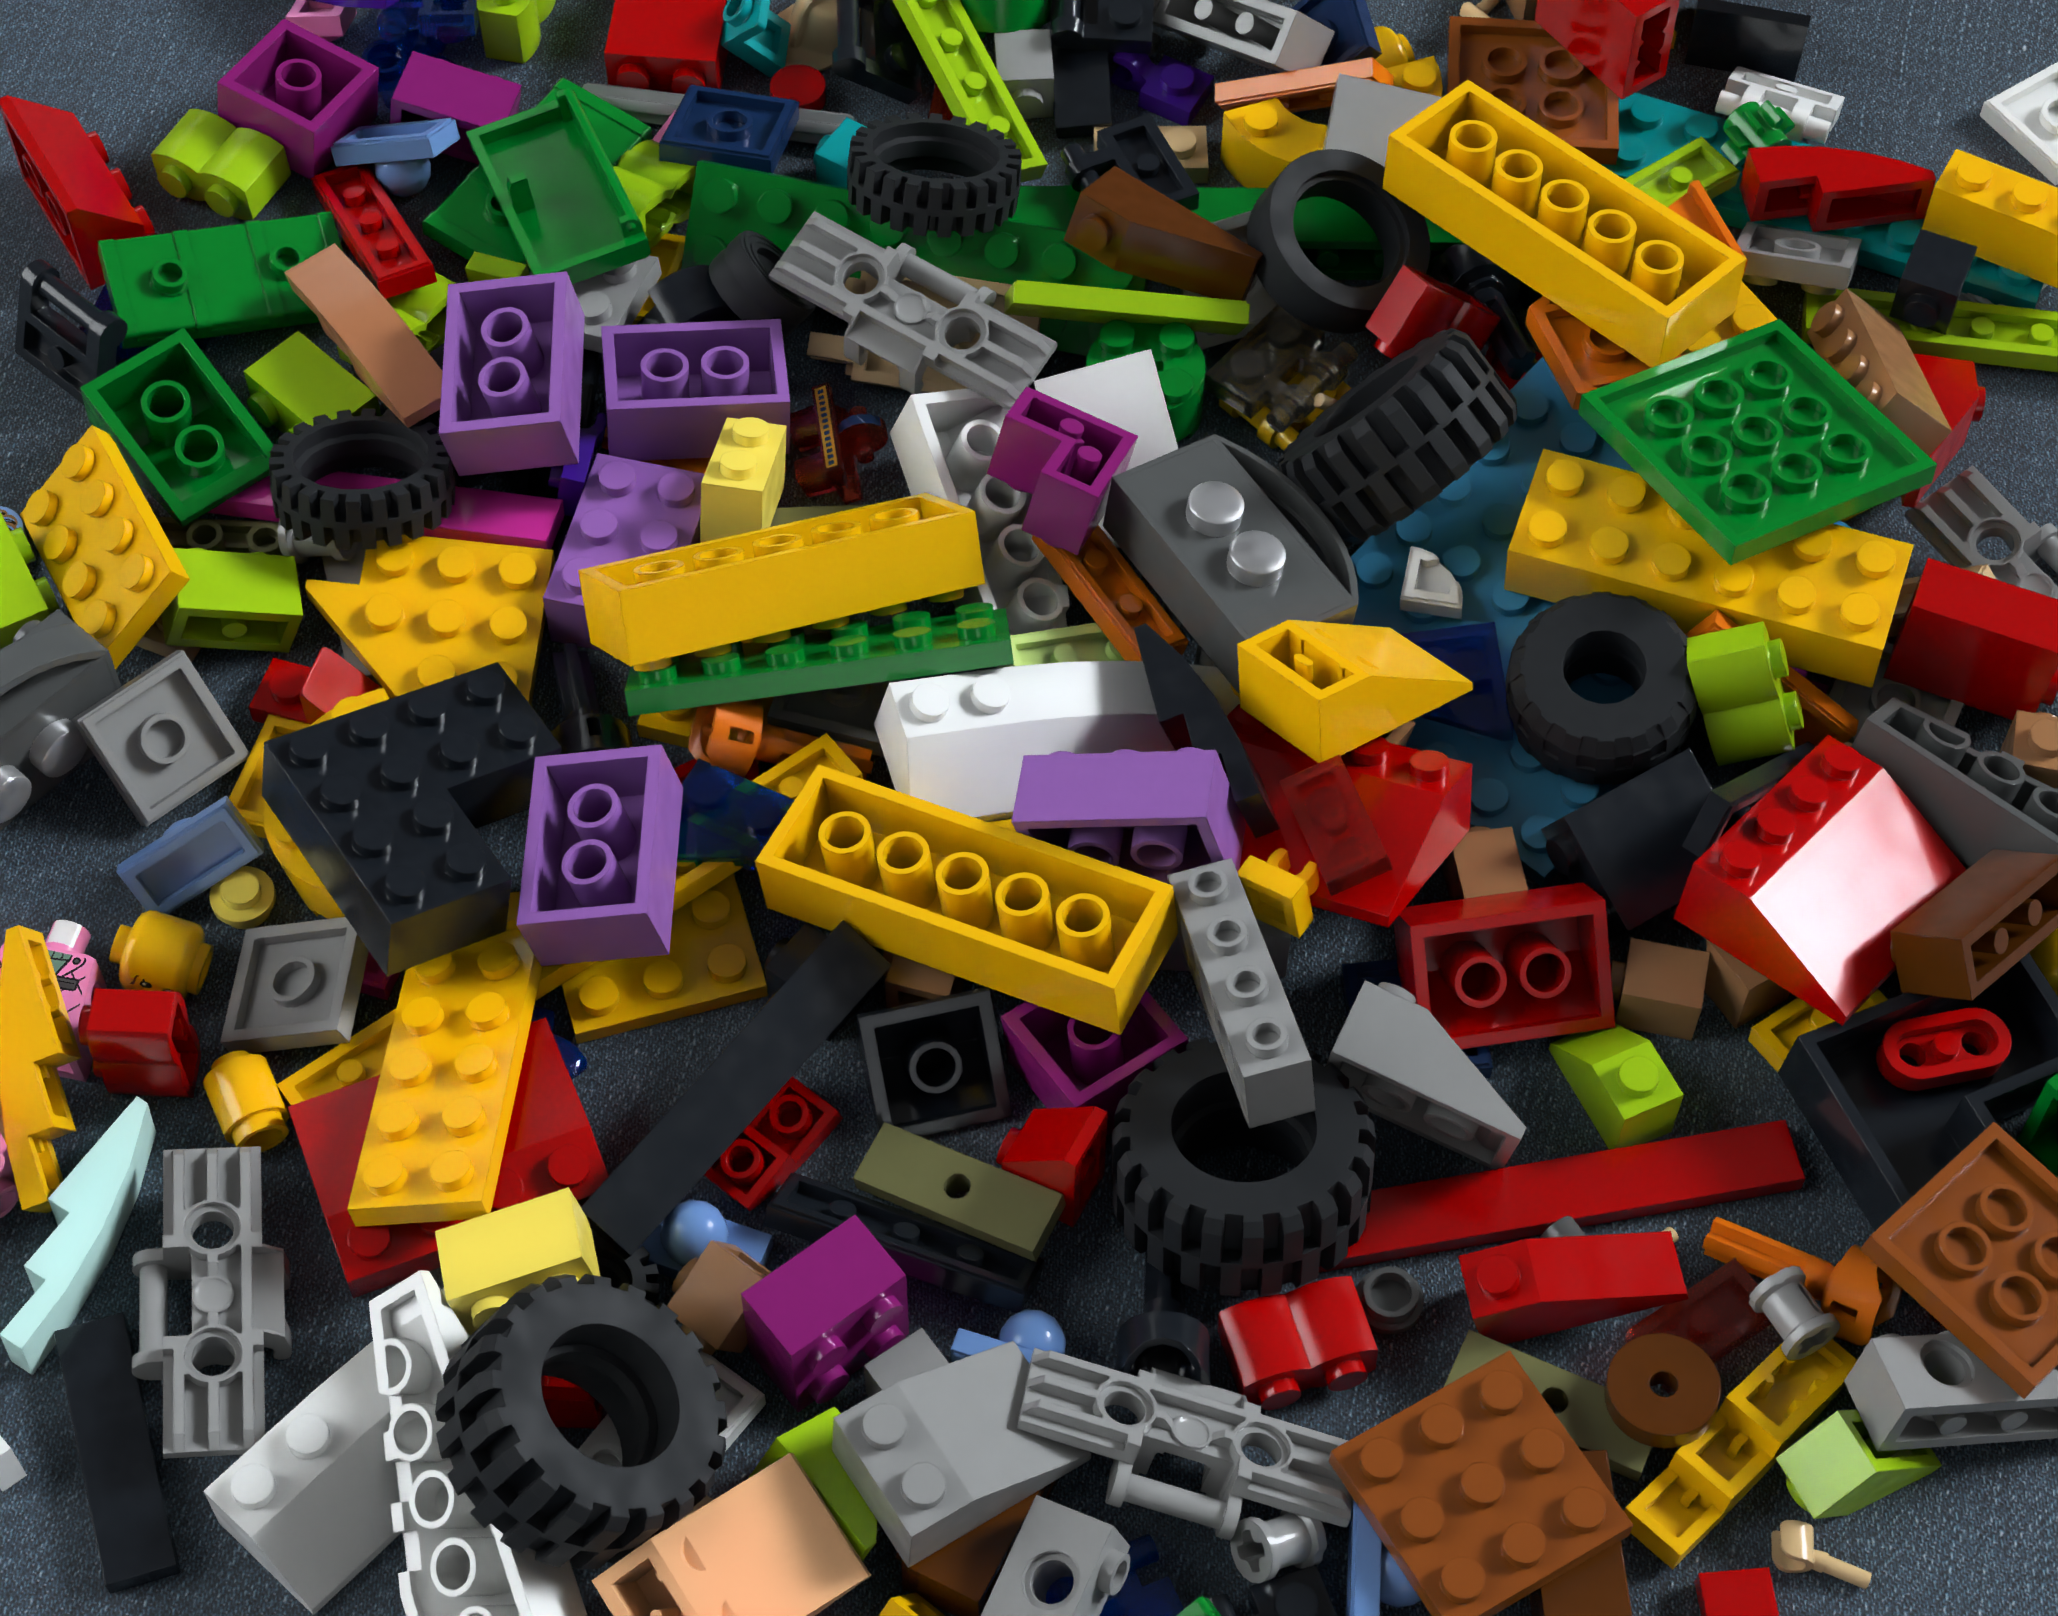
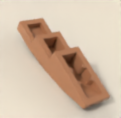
[284,243,442,428]

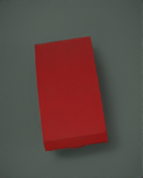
[703,1076,843,1212]

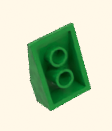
[80,328,273,527]

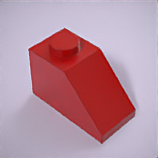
[996,1106,1108,1227]

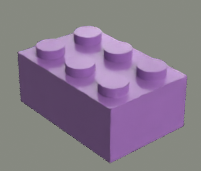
[439,271,585,476]
[601,319,790,461]
[543,453,704,651]
[516,744,683,966]
[1012,747,1246,884]

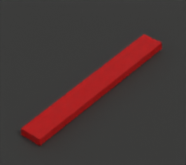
[1319,1120,1805,1273]

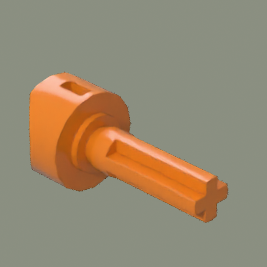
[688,699,873,780]
[1702,1216,1903,1346]

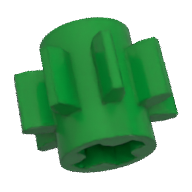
[1720,100,1795,169]

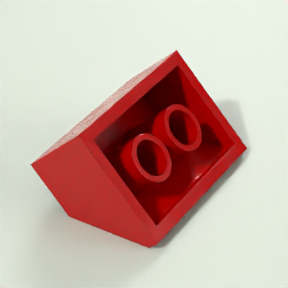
[0,95,156,290]
[1394,882,1615,1049]

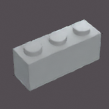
[1153,0,1335,73]

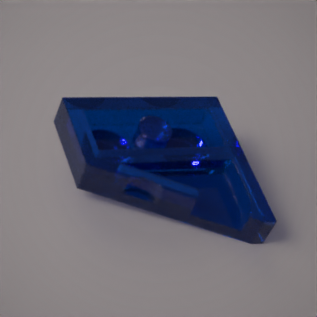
[1401,622,1513,741]
[677,759,794,870]

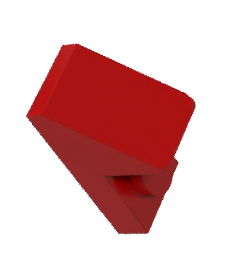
[249,647,391,725]

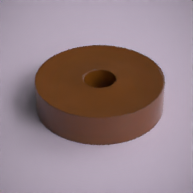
[1604,1333,1721,1448]

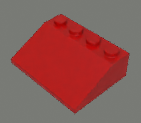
[1227,704,1473,928]
[1674,735,1967,1026]
[288,1017,609,1298]

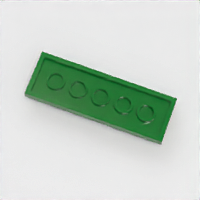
[624,603,1014,716]

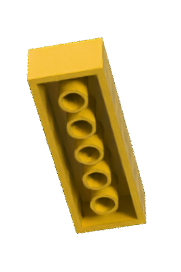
[1382,80,1747,368]
[1504,448,1914,688]
[578,493,985,672]
[755,764,1178,1035]

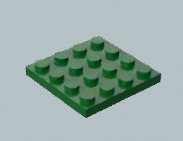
[1578,319,1937,565]

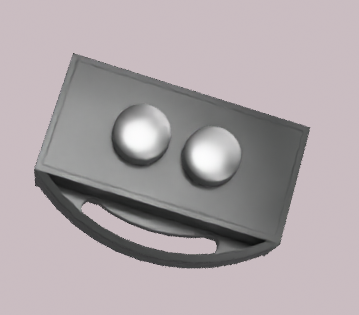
[1103,434,1359,695]
[0,609,121,831]

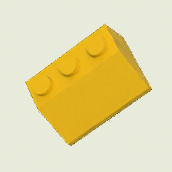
[1922,149,2058,289]

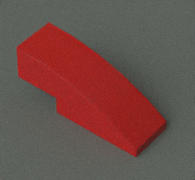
[1739,146,1936,232]

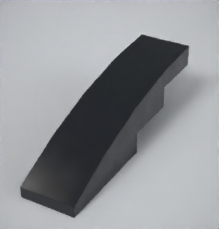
[1134,623,1280,838]

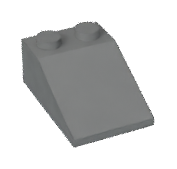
[1326,980,1527,1169]
[832,1341,1091,1568]

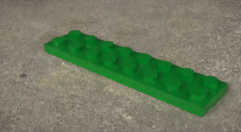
[681,160,1149,356]

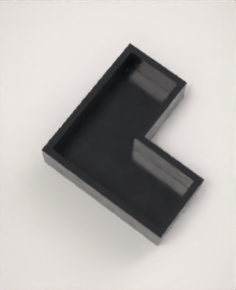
[262,662,562,977]
[1778,953,2058,1231]

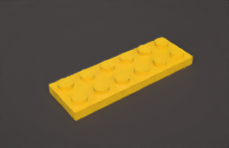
[347,892,543,1227]

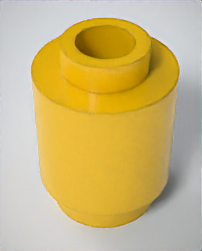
[203,1050,289,1152]

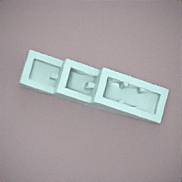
[0,1096,156,1375]

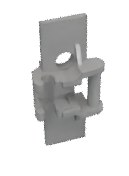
[768,211,1057,410]
[1905,465,2058,668]
[132,1146,292,1459]
[1016,1348,1353,1541]

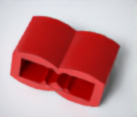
[1365,265,1501,359]
[78,988,201,1098]
[1218,1276,1378,1410]

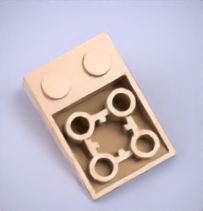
[591,1453,871,1616]

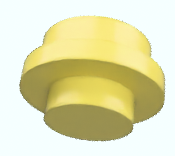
[209,866,276,929]

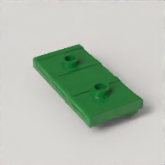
[422,78,653,273]
[466,89,651,285]
[98,211,343,349]

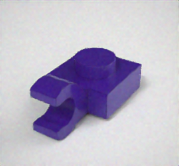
[1111,52,1214,126]
[548,412,606,517]

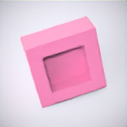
[285,0,357,42]

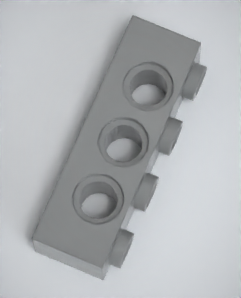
[1167,858,1316,1129]
[1844,1330,2058,1451]
[981,1495,1131,1616]

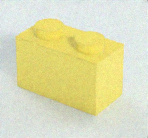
[700,417,787,543]
[435,1187,600,1335]

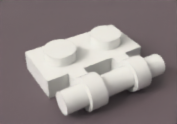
[1715,66,1845,144]

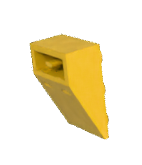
[1237,620,1473,765]

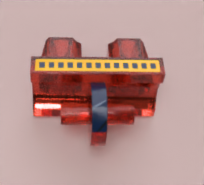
[790,382,889,504]

